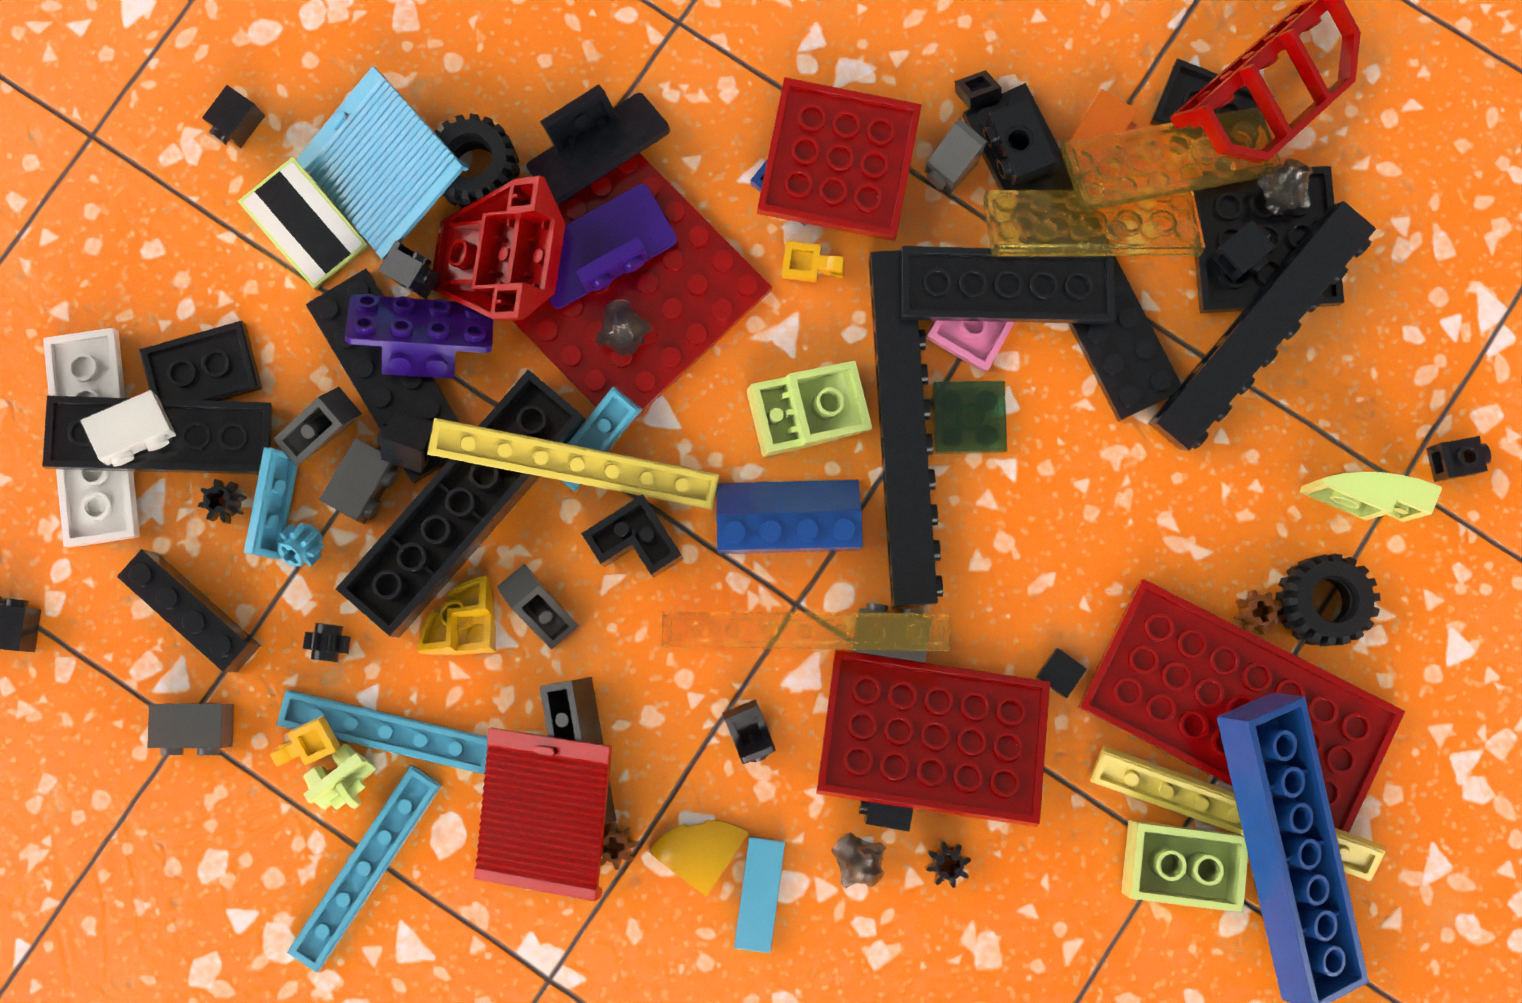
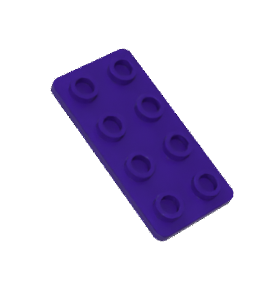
[549,184,677,309]
[345,294,493,379]

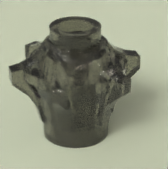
[1257,158,1313,215]
[596,300,652,356]
[831,832,886,889]

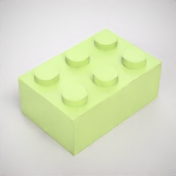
[1121,820,1248,913]

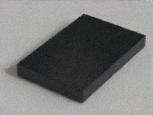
[1150,58,1274,162]
[139,320,262,401]

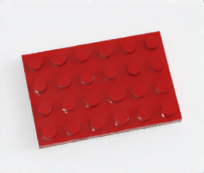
[816,650,1050,827]

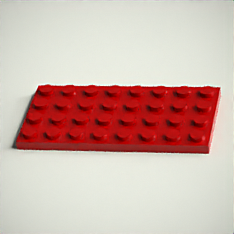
[1077,579,1405,833]

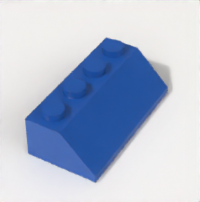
[716,480,863,554]

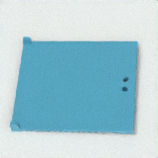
[296,66,469,260]

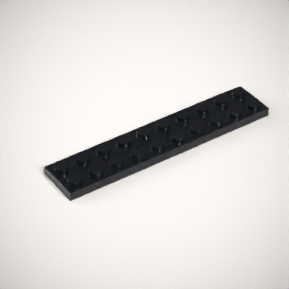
[962,83,1181,422]

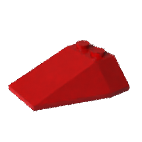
[432,176,566,321]

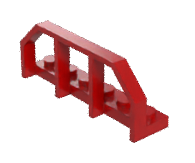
[1169,0,1361,163]

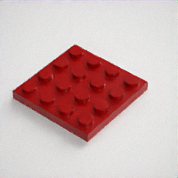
[757,77,922,241]

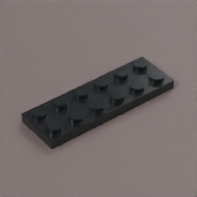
[900,246,1115,324]
[306,268,460,483]
[42,396,273,474]

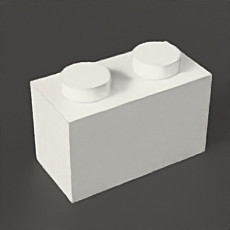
[80,390,176,466]

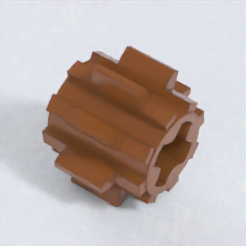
[1234,590,1282,635]
[601,823,639,870]

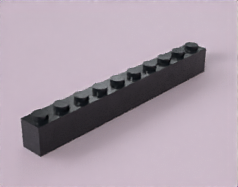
[869,250,943,608]

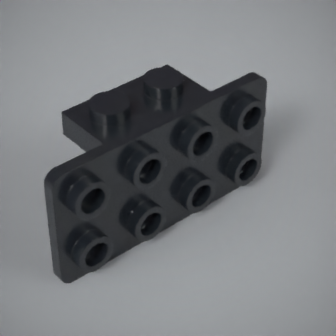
[526,84,670,204]

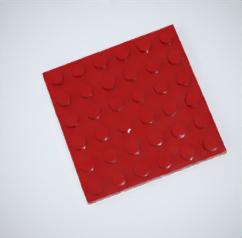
[512,153,772,419]

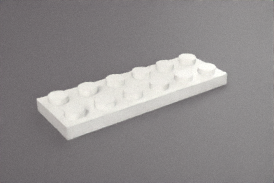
[43,328,140,548]

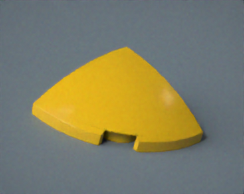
[417,575,496,655]
[648,820,749,897]

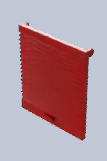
[474,727,612,901]

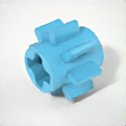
[277,523,324,567]

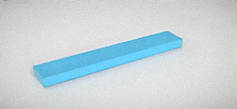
[277,690,488,774]
[287,765,443,973]

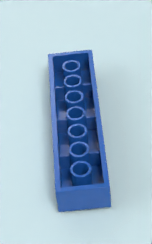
[1217,693,1369,1003]

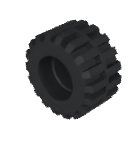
[434,114,520,209]
[1275,554,1381,646]

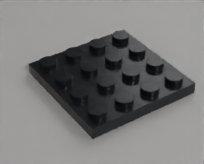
[1188,166,1344,313]

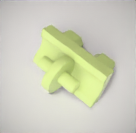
[303,744,377,810]

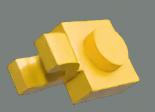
[782,241,845,282]
[270,715,341,767]

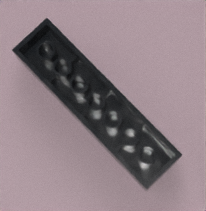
[336,370,586,638]

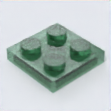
[932,381,1007,454]

